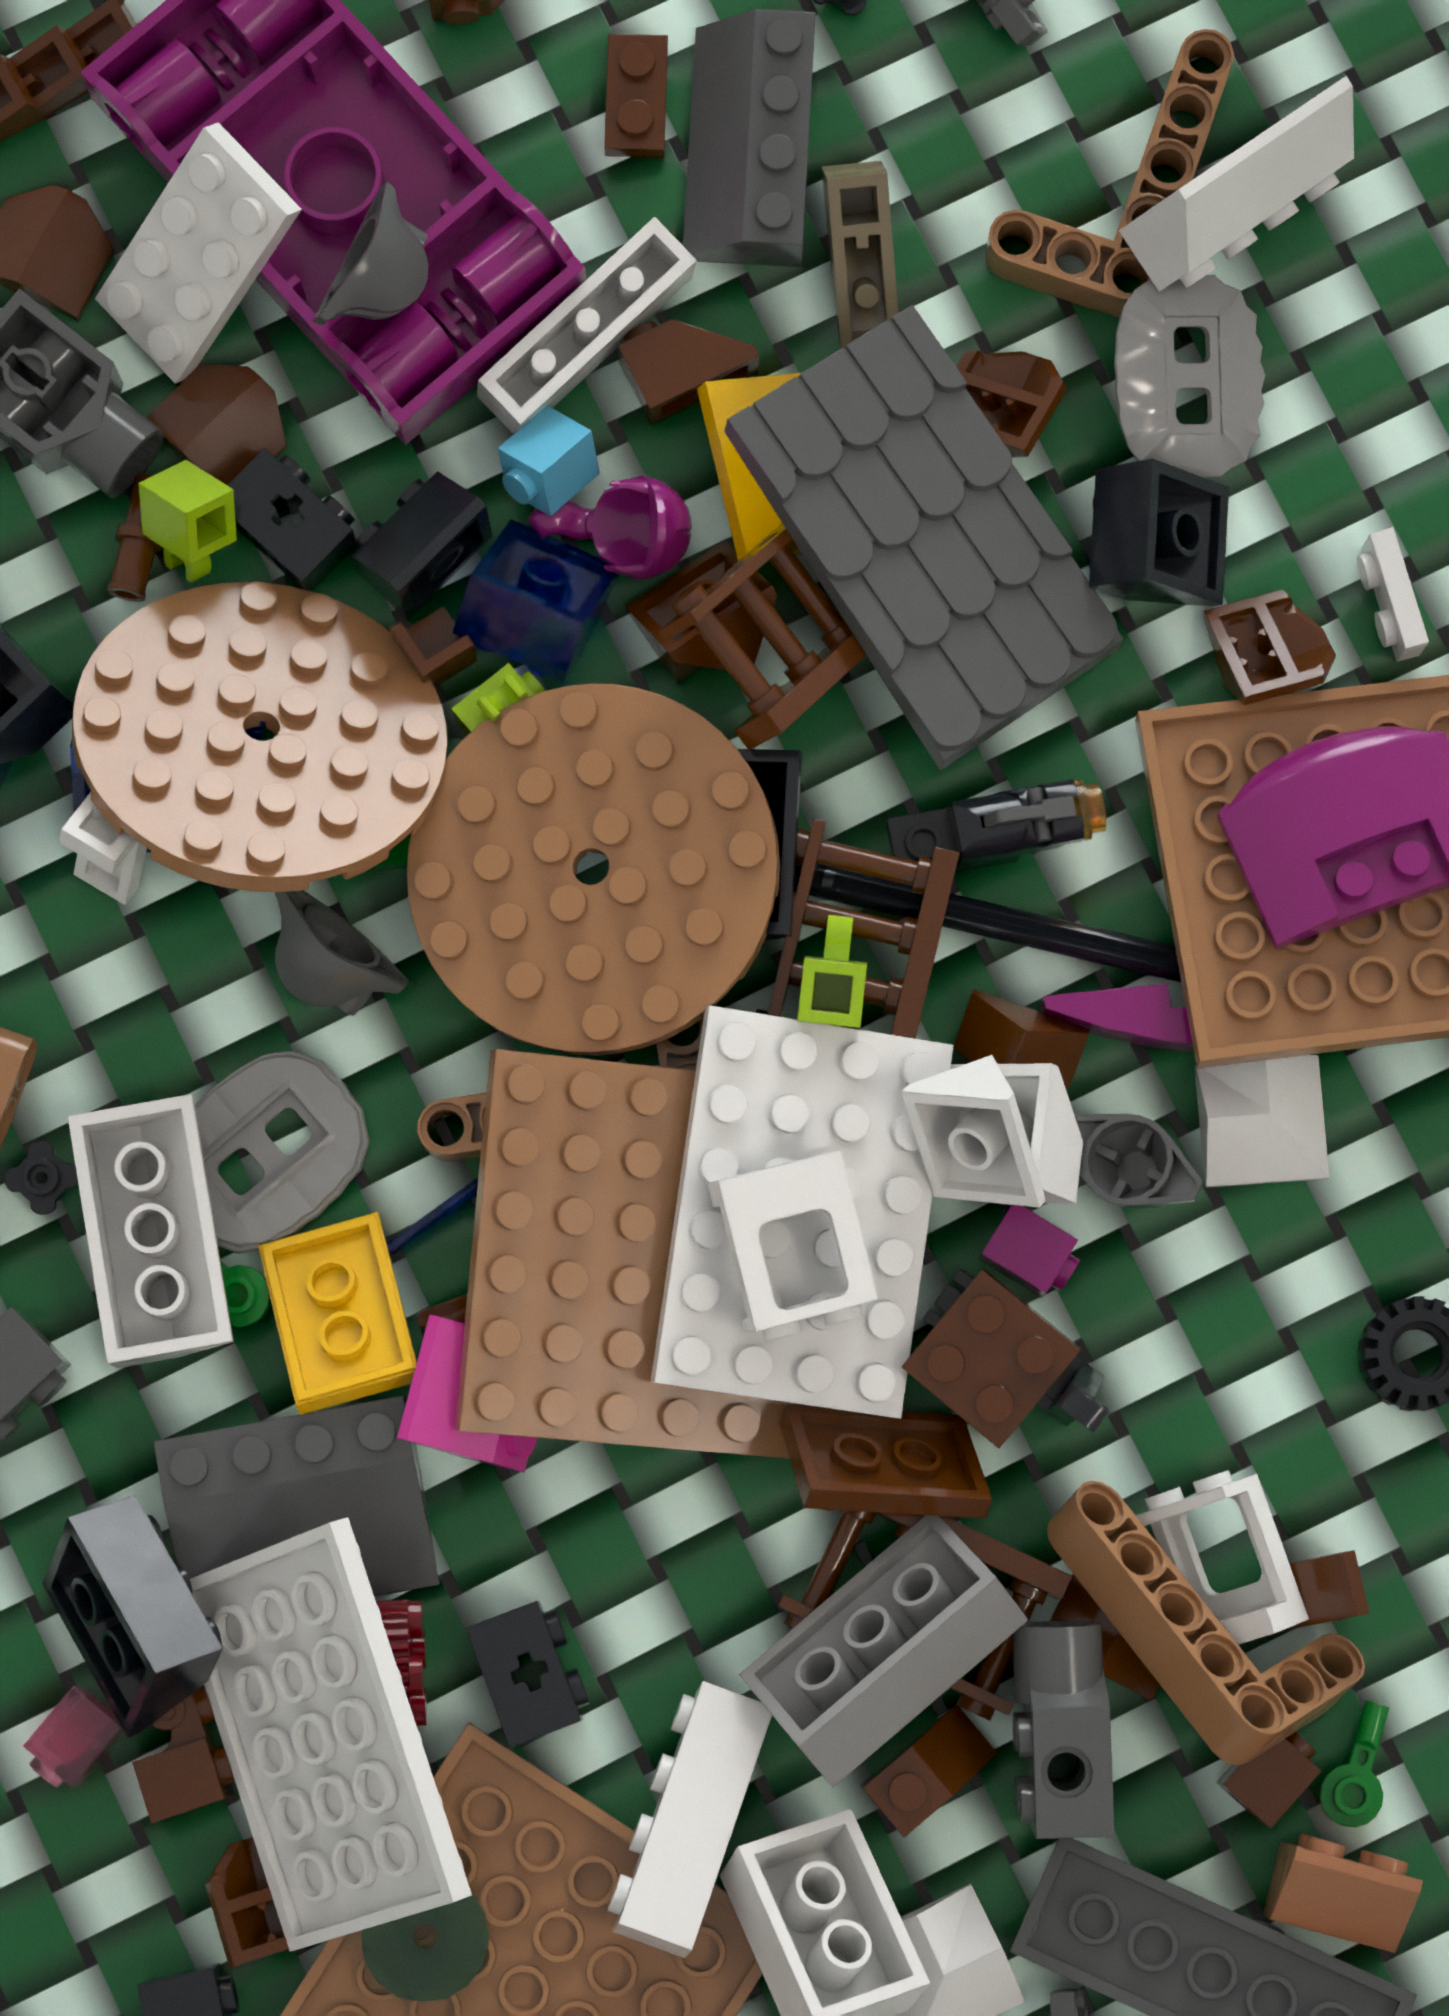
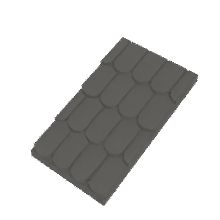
[724,304,1123,771]

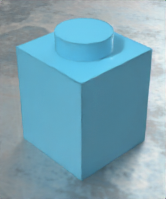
[498,405,600,517]

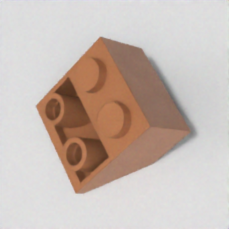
[1262,1833,1423,1953]

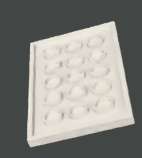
[650,1005,954,1419]
[190,1517,472,1952]

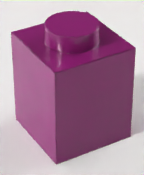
[978,1205,1080,1298]

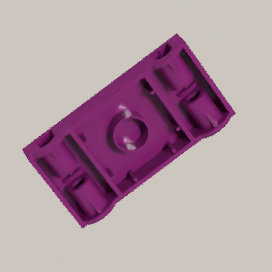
[80,0,586,446]

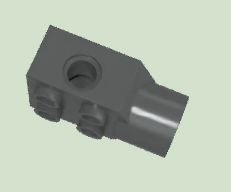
[0,289,164,498]
[1012,1621,1114,1839]

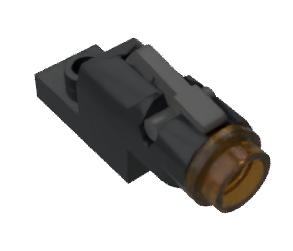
[886,779,1106,872]

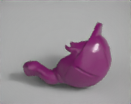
[528,475,692,580]

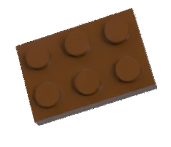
[779,1404,992,1518]

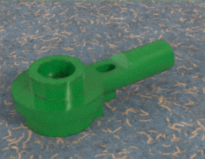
[220,1260,271,1328]
[1319,1700,1390,1828]

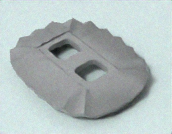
[1114,275,1266,478]
[195,1050,370,1254]

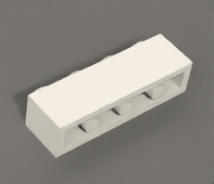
[477,217,697,434]
[608,1681,772,1958]

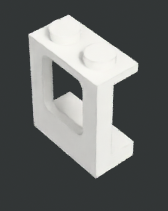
[707,1150,878,1341]
[1136,1470,1309,1645]

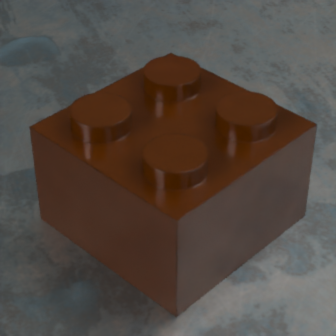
[902,1268,1081,1448]

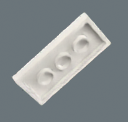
[95,122,302,384]

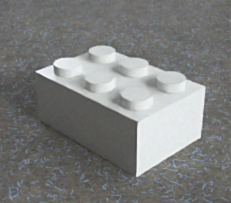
[720,1809,930,2016]

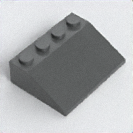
[154,1396,440,1597]

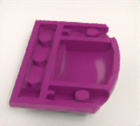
[1217,726,1449,949]

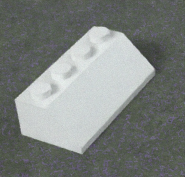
[1119,76,1354,292]
[68,1094,234,1368]

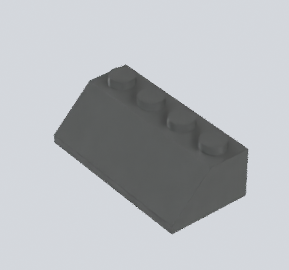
[683,9,816,267]

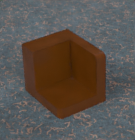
[390,606,477,688]

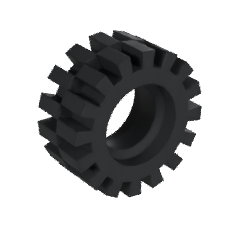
[1358,1296,1449,1411]

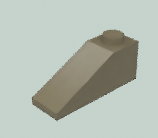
[822,161,898,349]

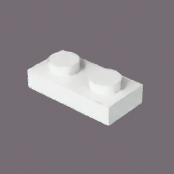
[1357,527,1429,662]

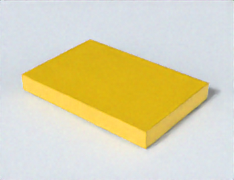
[697,373,803,561]
[258,1212,417,1415]

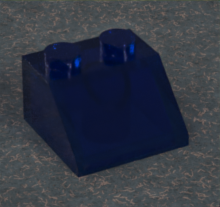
[452,519,619,682]

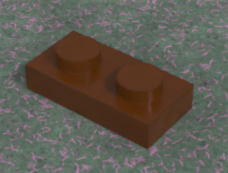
[604,34,668,158]

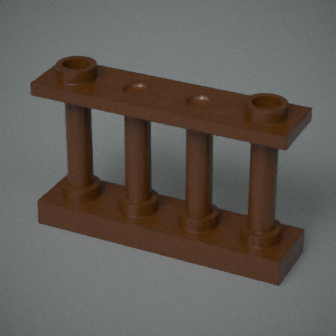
[658,523,866,750]
[756,818,960,1039]
[778,1510,1072,1721]

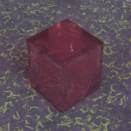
[23,1686,124,1788]

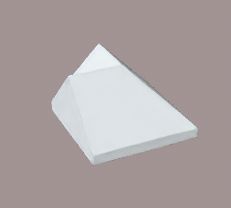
[901,1055,1046,1208]
[1194,1055,1329,1188]
[895,1884,1025,2016]

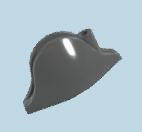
[312,182,428,325]
[275,890,410,1016]
[1074,1114,1204,1208]

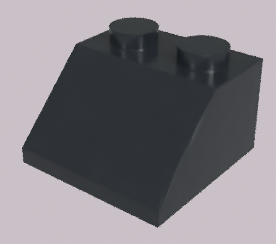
[1089,458,1229,606]
[351,471,493,621]
[0,625,74,764]

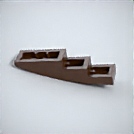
[0,0,137,142]

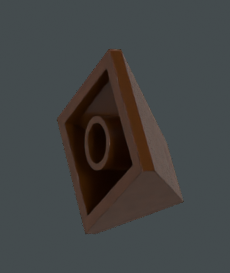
[625,541,777,684]

